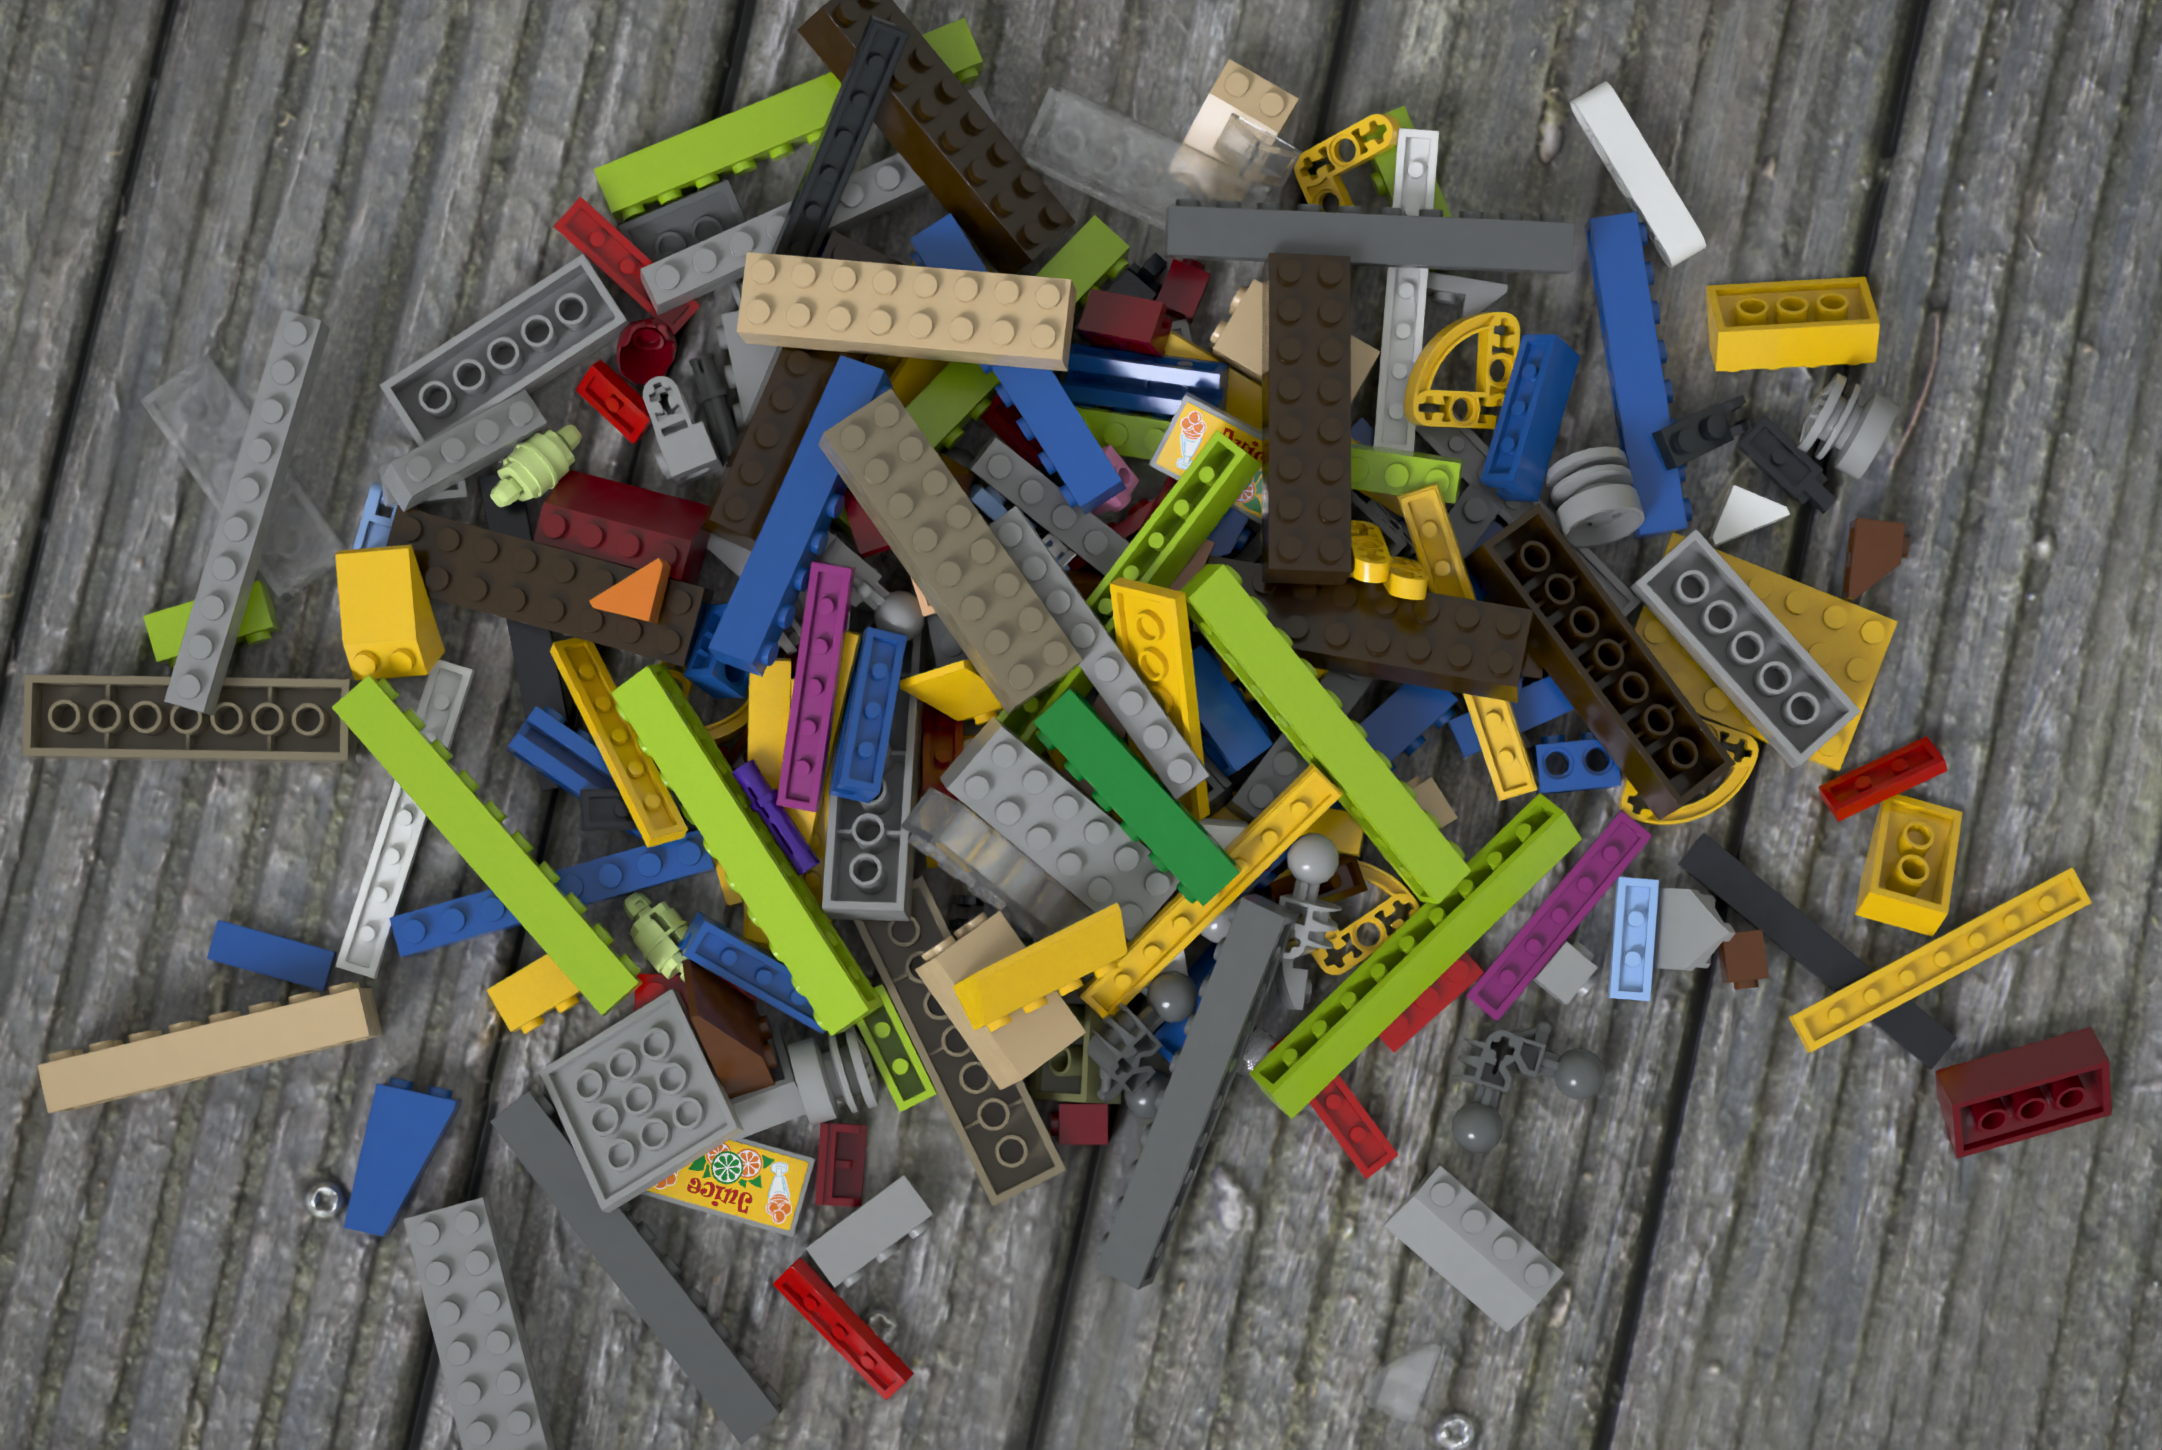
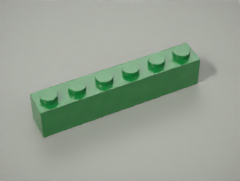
[1033,687,1242,906]

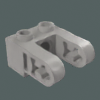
[643,376,724,487]

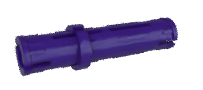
[731,759,820,876]

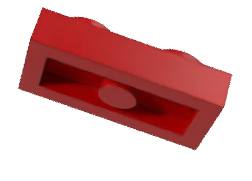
[575,359,652,444]

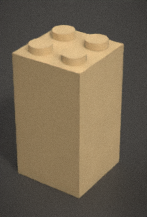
[1208,279,1380,404]
[915,911,1086,1090]

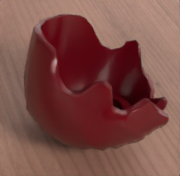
[616,318,677,385]

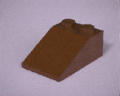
[682,959,778,1099]

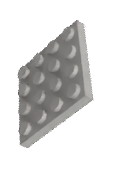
[539,989,744,1213]

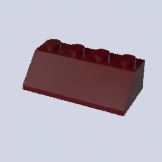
[533,469,711,586]
[1935,1027,2112,1159]

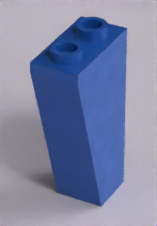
[344,1077,462,1236]

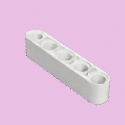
[1570,81,1706,268]

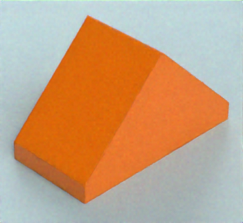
[589,558,671,624]

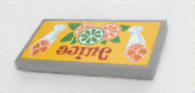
[1149,392,1262,524]
[641,1138,816,1237]

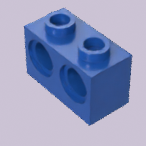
[683,603,749,699]
[1531,732,1621,795]

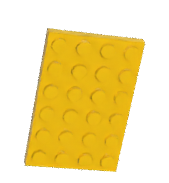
[1634,532,1898,771]

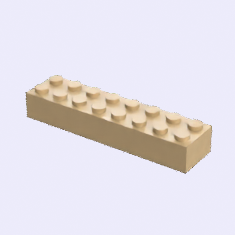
[737,252,1077,371]
[37,982,383,1113]

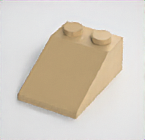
[1168,59,1299,203]

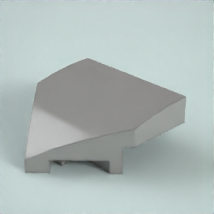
[1653,888,1735,971]

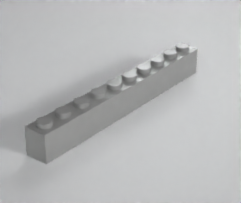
[164,309,330,716]

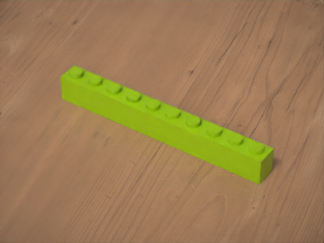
[593,17,984,221]
[832,215,1130,540]
[1074,405,1464,504]
[997,430,1263,755]
[1179,564,1472,904]
[611,663,884,1036]
[332,675,643,1016]
[1249,793,1582,1119]

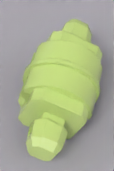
[490,425,582,507]
[623,891,707,982]

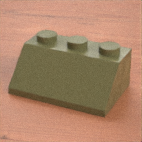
[1029,979,1121,1104]

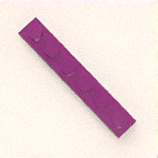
[776,560,856,812]
[1465,810,1652,1022]

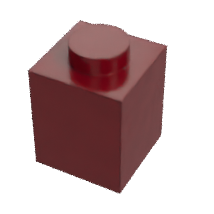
[1156,258,1211,324]
[1051,1103,1108,1145]

